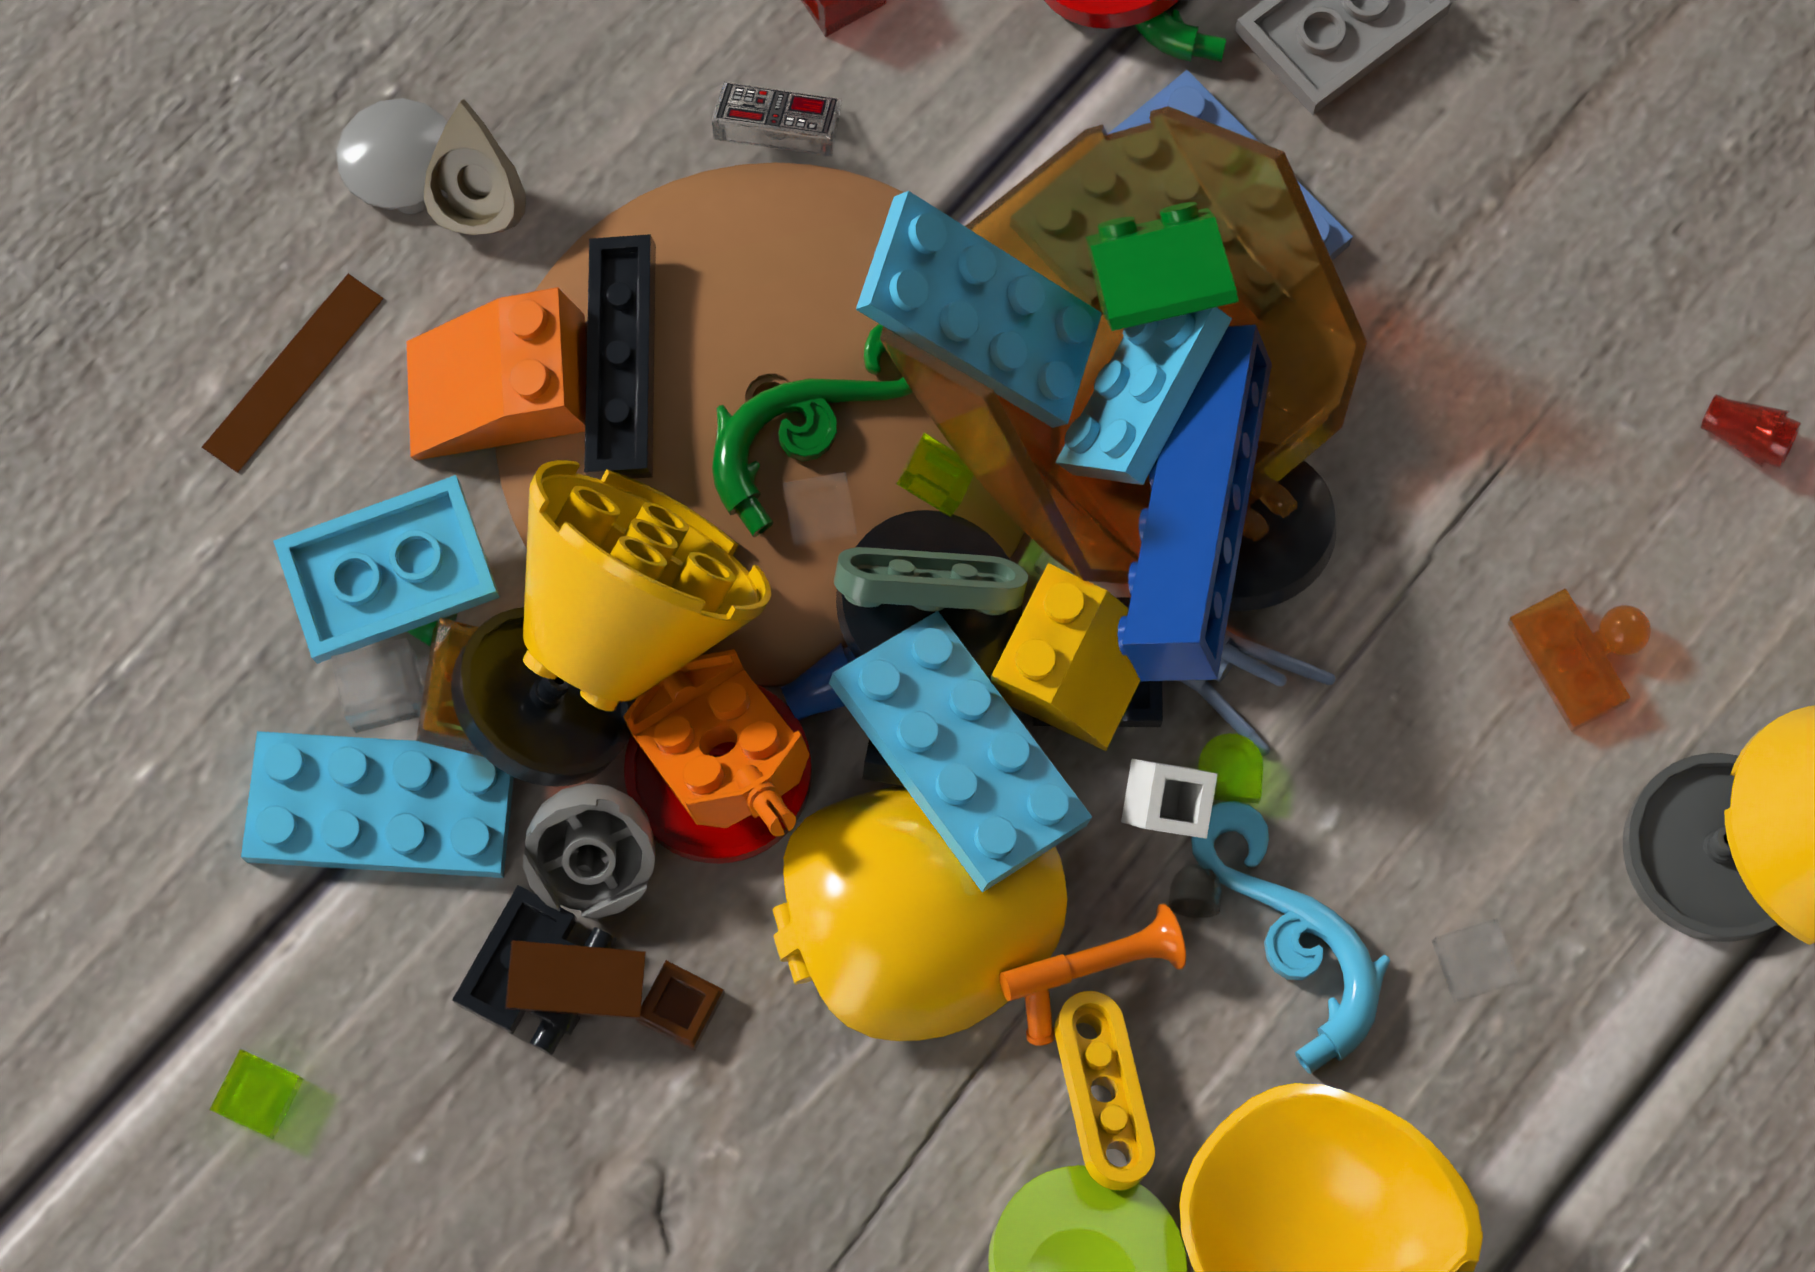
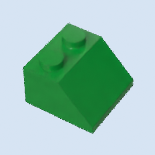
[1085,202,1239,331]

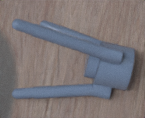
[1181,629,1336,756]

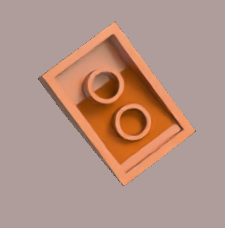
[406,287,587,461]

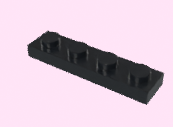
[584,234,656,480]

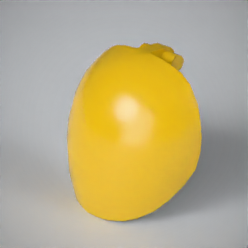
[772,786,1068,1041]
[1179,1083,1483,1272]

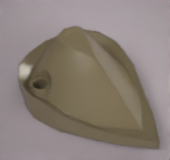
[423,99,526,235]

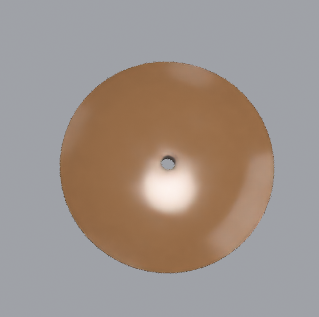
[495,162,1051,687]

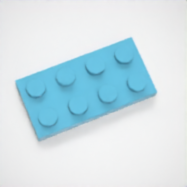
[856,191,1102,428]
[829,611,1092,893]
[241,731,514,878]

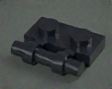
[452,885,617,1055]

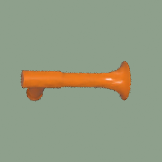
[999,904,1186,1046]

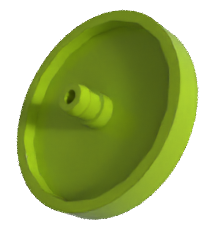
[988,1165,1187,1272]

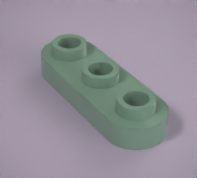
[834,547,1028,615]

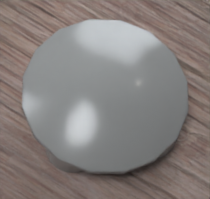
[336,98,447,214]

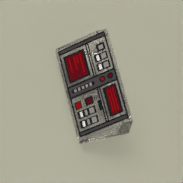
[712,82,842,157]

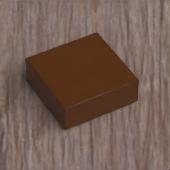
[635,960,725,1051]

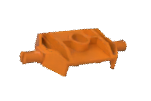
[623,649,810,836]

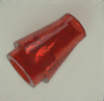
[1700,394,1802,469]

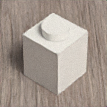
[1121,759,1218,839]

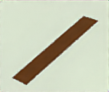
[202,273,384,473]

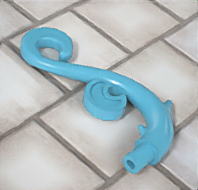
[1191,801,1390,1074]

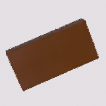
[505,940,646,1019]

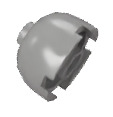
[523,783,656,919]

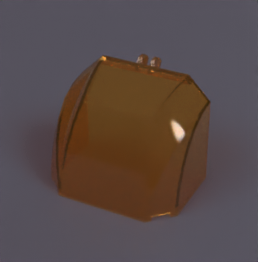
[880,106,1367,584]

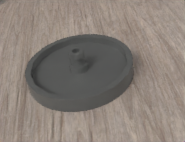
[1623,753,1777,942]

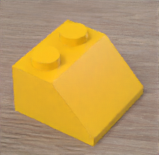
[991,563,1141,751]

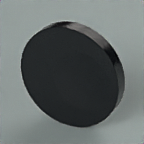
[1229,444,1336,611]
[836,510,1022,676]
[451,607,636,787]

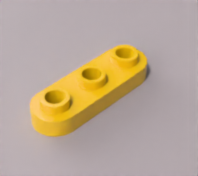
[1054,991,1155,1190]

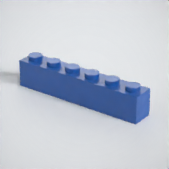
[1118,325,1272,681]

